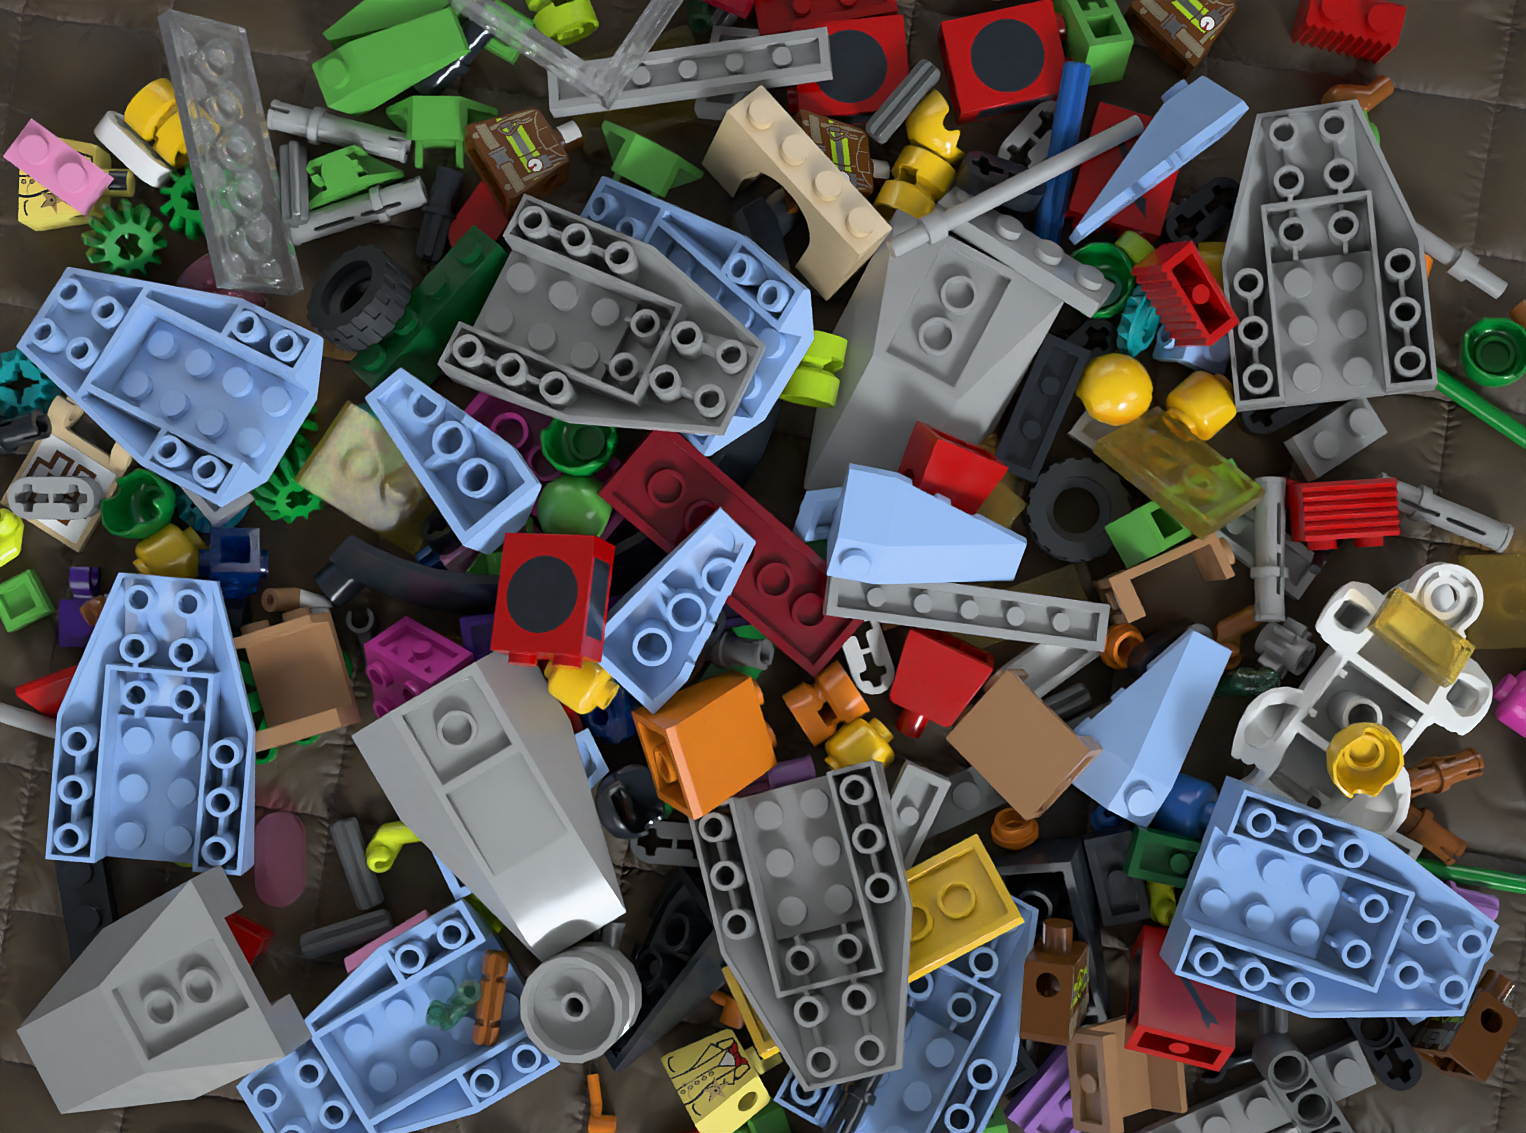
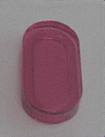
[254,811,306,907]

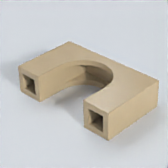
[702,85,892,301]

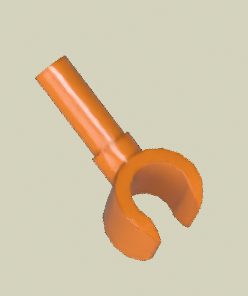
[709,990,745,1029]
[587,1073,617,1133]

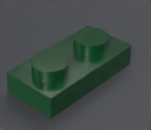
[1123,825,1202,889]

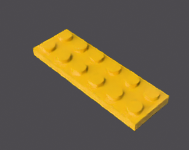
[721,834,1024,1060]

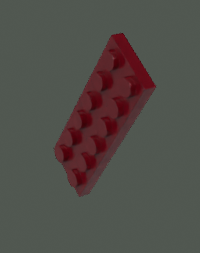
[596,430,864,678]

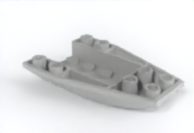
[351,651,626,962]

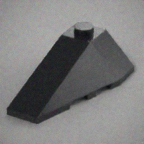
[991,836,1112,1028]
[604,866,728,1073]

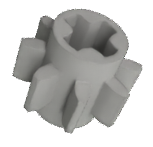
[1255,617,1316,679]

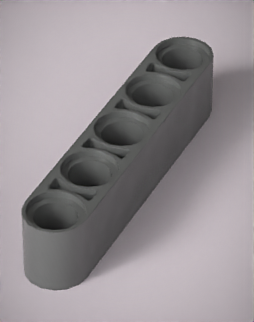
[1252,1032,1354,1133]

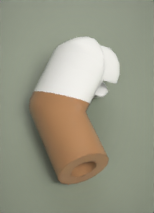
[261,587,333,614]

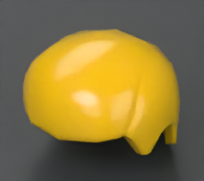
[905,88,965,165]
[1075,353,1153,426]
[1326,722,1404,798]

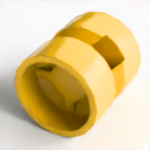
[124,78,217,169]
[872,145,956,222]

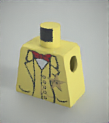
[18,132,135,231]
[660,1029,783,1133]

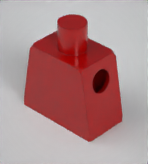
[897,420,1009,516]
[889,626,994,739]

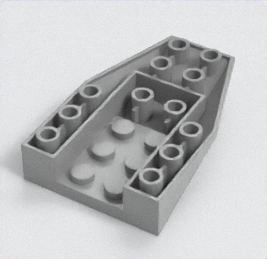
[1222,99,1438,412]
[438,194,766,436]
[803,208,1064,491]
[688,760,913,1092]
[16,865,313,1114]

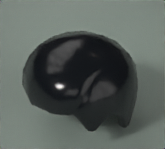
[595,763,665,840]

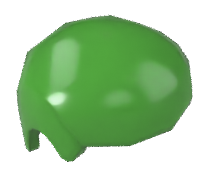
[536,473,613,537]

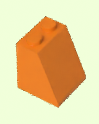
[631,669,777,820]

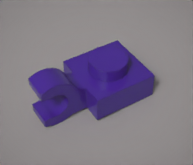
[59,566,101,647]

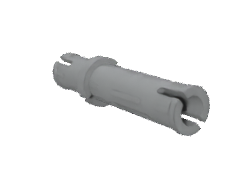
[267,99,412,164]
[286,175,429,246]
[1375,472,1514,553]
[1250,477,1289,622]

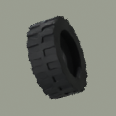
[306,244,412,353]
[1022,458,1131,563]

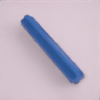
[1034,61,1091,246]

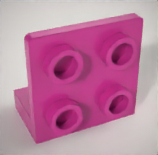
[364,616,474,718]

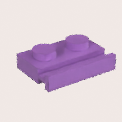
[1003,1045,1081,1133]

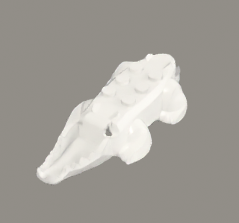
[1179,562,1493,901]

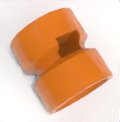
[782,660,870,747]

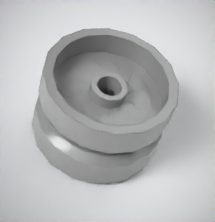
[520,941,642,1063]

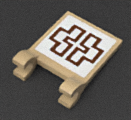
[0,395,138,552]

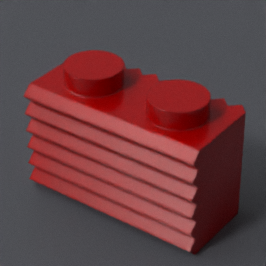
[1290,0,1407,65]
[1131,240,1240,347]
[1288,477,1401,551]

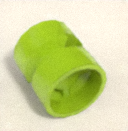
[525,0,599,49]
[778,330,848,409]

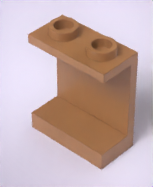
[1092,531,1235,624]
[233,606,362,752]
[946,669,1103,820]
[1067,1015,1188,1133]

